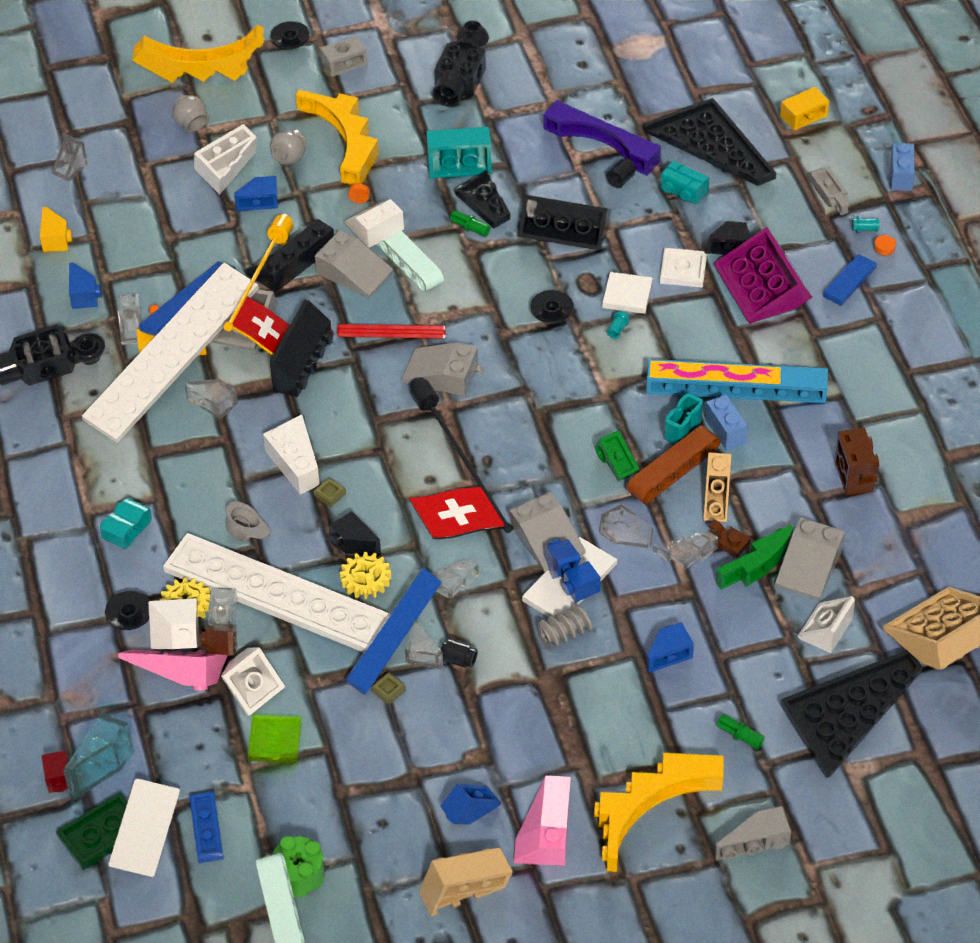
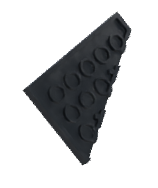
[643,98,776,186]
[780,650,922,778]

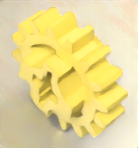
[340,552,392,599]
[160,578,212,618]

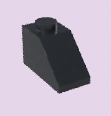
[704,221,750,255]
[329,511,381,556]

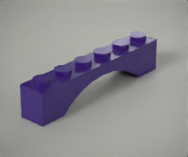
[543,100,661,176]

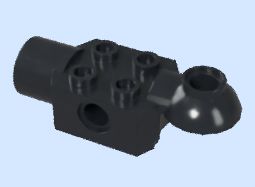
[433,20,489,107]
[0,324,105,386]

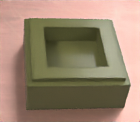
[314,478,346,507]
[371,672,406,705]

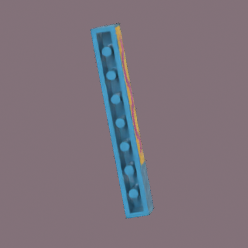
[647,359,828,403]

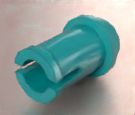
[852,216,879,233]
[606,311,629,339]

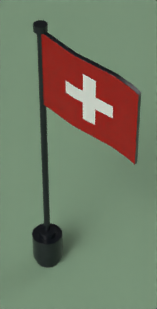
[409,378,513,539]

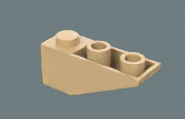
[703,453,732,523]

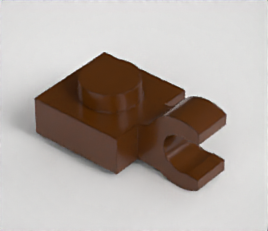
[707,520,750,558]

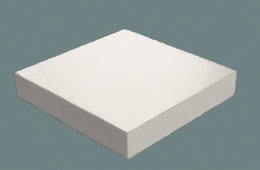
[660,248,707,288]
[603,272,653,314]

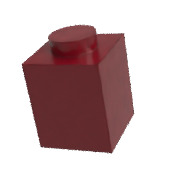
[41,750,73,793]

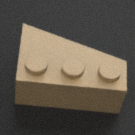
[419,848,513,917]

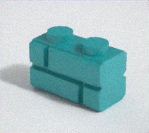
[660,161,709,205]

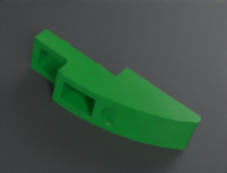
[716,525,794,590]

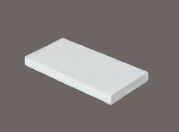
[522,537,617,618]

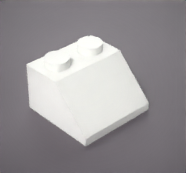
[345,199,404,248]

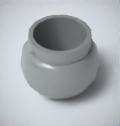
[172,95,209,133]
[270,129,307,165]

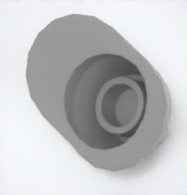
[225,501,270,541]

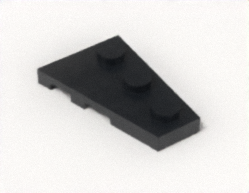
[455,170,510,228]

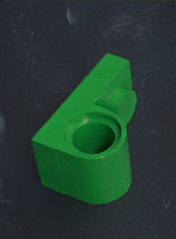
[595,430,640,482]

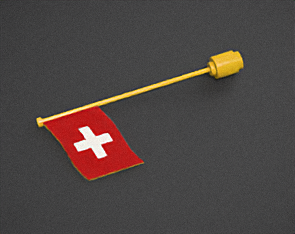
[224,214,293,355]

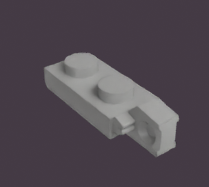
[809,167,849,215]

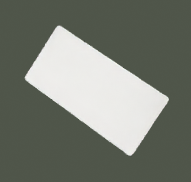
[109,779,180,877]

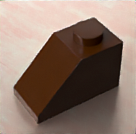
[201,624,237,656]

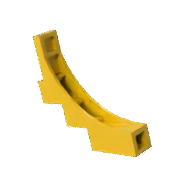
[132,24,264,83]
[296,90,379,185]
[594,753,724,872]

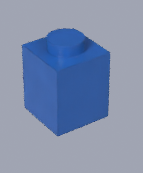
[562,561,601,603]

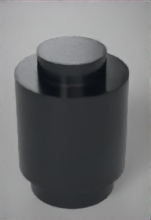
[606,158,636,188]
[440,638,478,668]

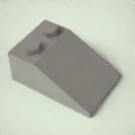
[315,230,394,298]
[213,289,278,350]
[402,342,478,396]
[509,491,586,572]
[775,517,845,601]

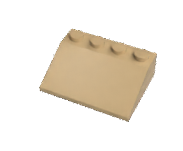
[883,587,980,670]

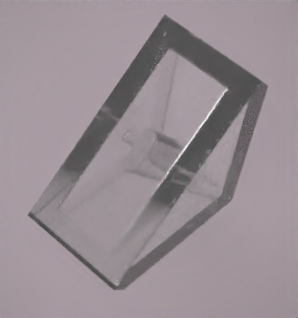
[51,135,88,181]
[405,620,443,669]

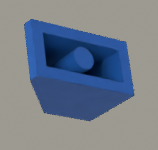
[234,176,278,211]
[69,263,102,309]
[544,539,581,579]
[647,622,694,673]
[440,784,501,824]

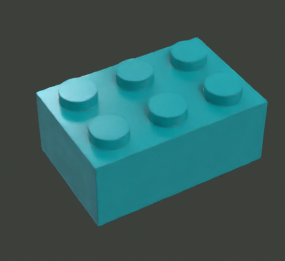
[427,127,492,178]

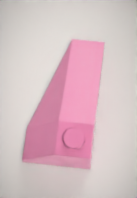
[118,650,227,690]
[514,776,571,866]

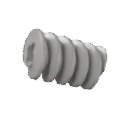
[538,605,593,650]

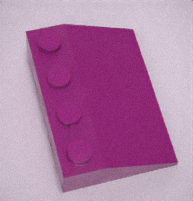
[714,227,813,324]

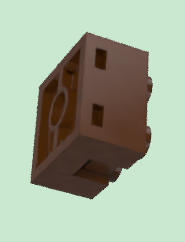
[834,428,879,496]

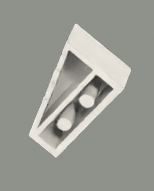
[194,124,256,195]
[263,415,320,495]

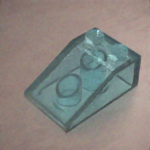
[63,713,134,800]

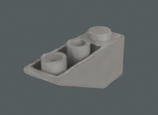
[715,806,791,861]

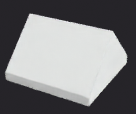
[798,596,855,653]

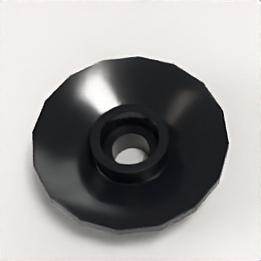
[270,21,310,49]
[530,290,574,323]
[105,591,150,630]

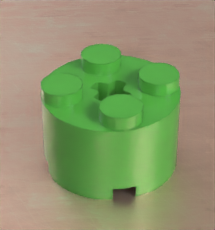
[272,836,325,897]

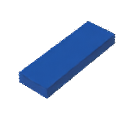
[823,254,877,306]
[189,791,224,863]

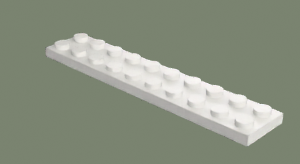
[82,263,259,443]
[163,533,390,653]

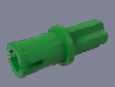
[450,211,491,237]
[716,714,765,750]

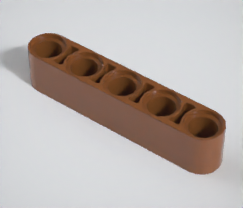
[626,425,721,504]

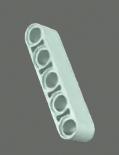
[376,231,444,292]
[256,852,305,943]

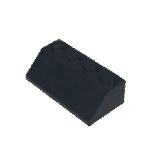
[518,195,611,251]
[245,219,334,293]
[270,299,334,397]

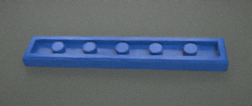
[139,262,236,336]
[345,568,442,695]

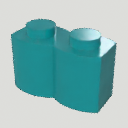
[665,393,703,444]
[100,498,152,549]

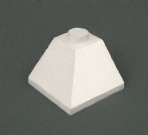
[148,598,199,649]
[221,647,285,716]

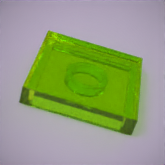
[247,715,302,763]

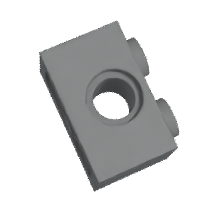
[320,35,368,77]

